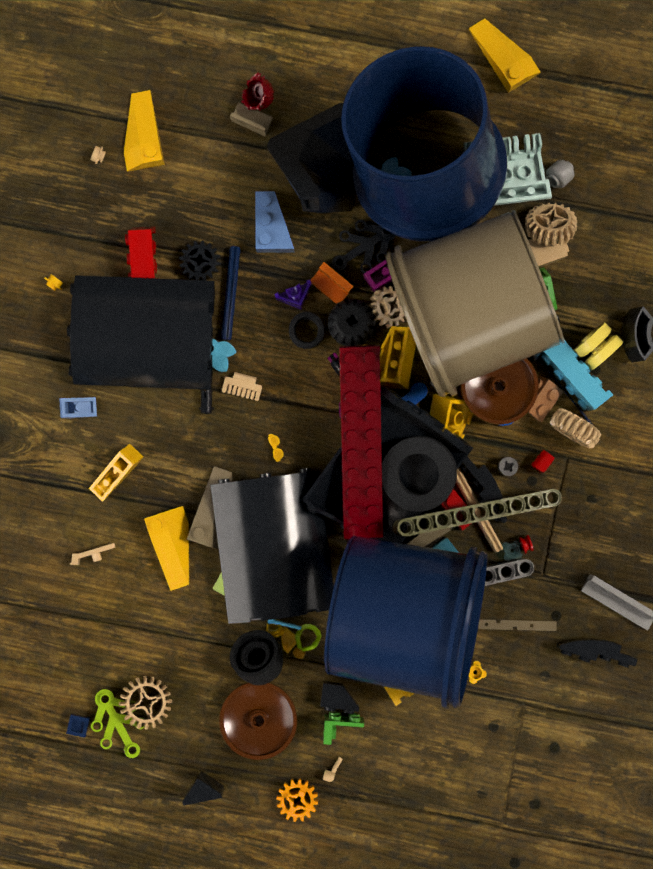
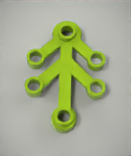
[91,689,144,758]

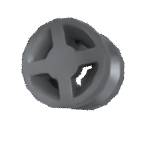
[497,457,518,476]

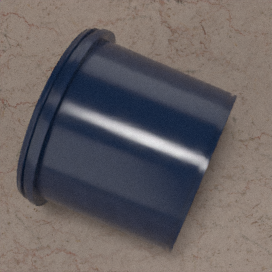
[342,47,508,241]
[324,535,487,709]

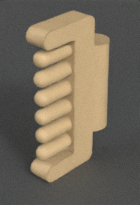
[222,372,262,401]

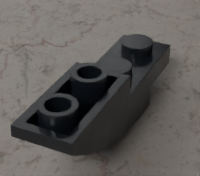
[460,456,507,524]
[556,638,638,668]

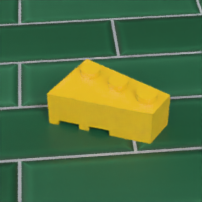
[380,326,416,389]

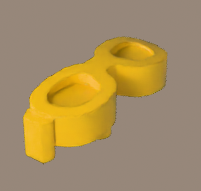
[268,434,284,462]

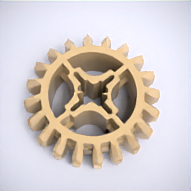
[525,202,577,247]
[550,409,601,448]
[119,676,172,729]

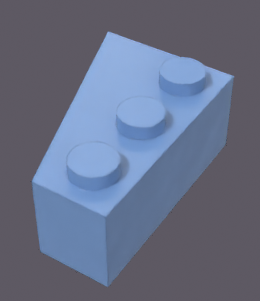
[255,191,295,253]

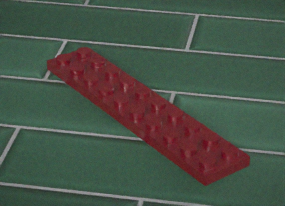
[339,345,383,539]

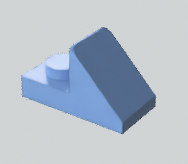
[59,397,97,419]

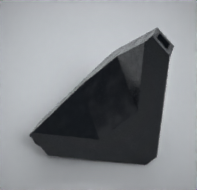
[267,103,356,213]

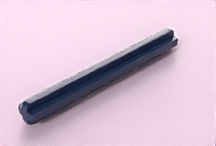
[221,246,240,340]

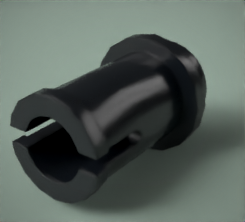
[199,390,214,414]

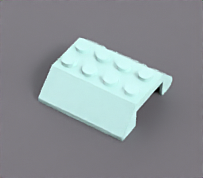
[463,133,552,206]

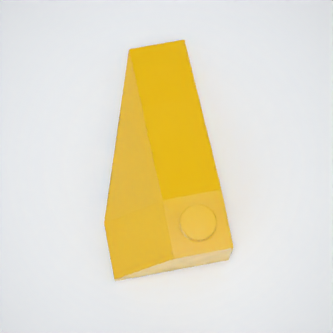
[124,90,165,172]
[144,506,189,591]

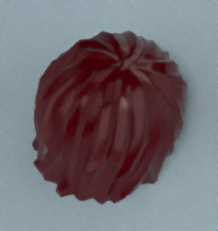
[241,72,275,111]

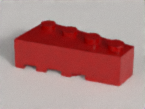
[125,227,157,279]

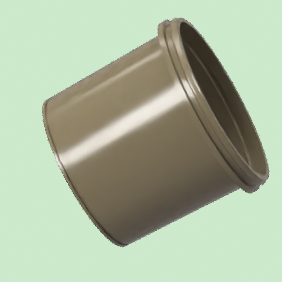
[385,210,565,397]

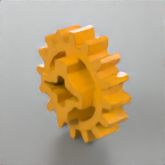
[276,778,318,822]

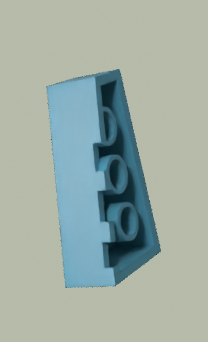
[541,341,613,411]

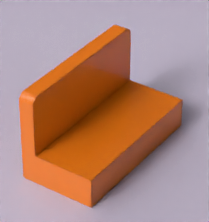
[310,262,354,304]

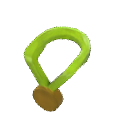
[293,624,321,659]

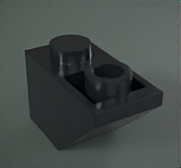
[320,681,359,714]

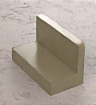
[230,102,273,137]

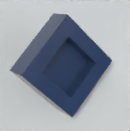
[66,714,90,738]

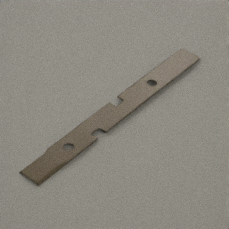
[478,619,557,631]

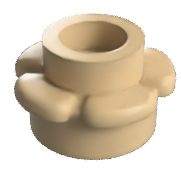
[90,146,106,164]

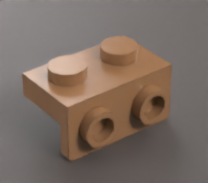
[528,375,563,422]

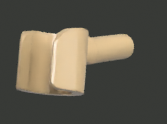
[323,757,343,782]

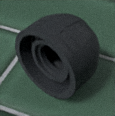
[230,630,283,685]

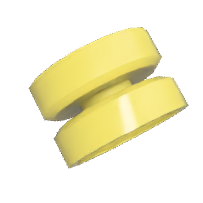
[574,322,623,371]

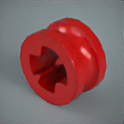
[519,535,534,554]

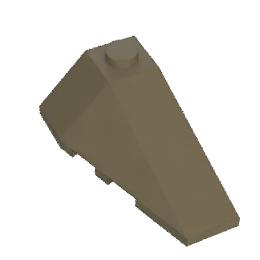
[187,466,232,549]

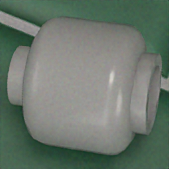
[546,160,575,188]

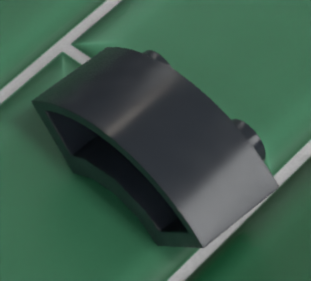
[621,306,653,363]

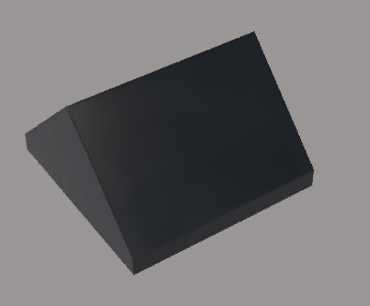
[182,771,225,806]

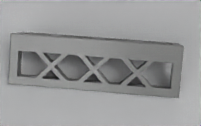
[580,574,653,631]

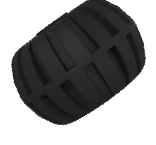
[328,299,376,346]

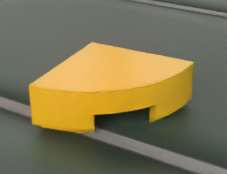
[281,627,296,654]

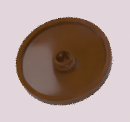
[460,358,539,425]
[219,682,297,760]

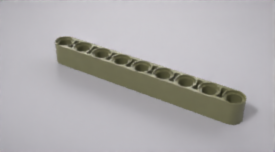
[393,489,562,537]

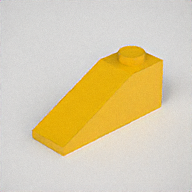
[89,444,144,502]

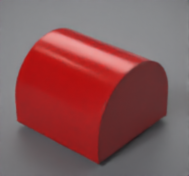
[531,450,555,474]

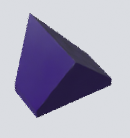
[274,279,311,310]

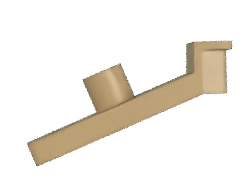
[70,543,115,565]

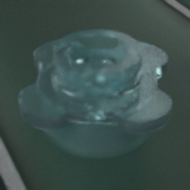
[502,540,523,561]

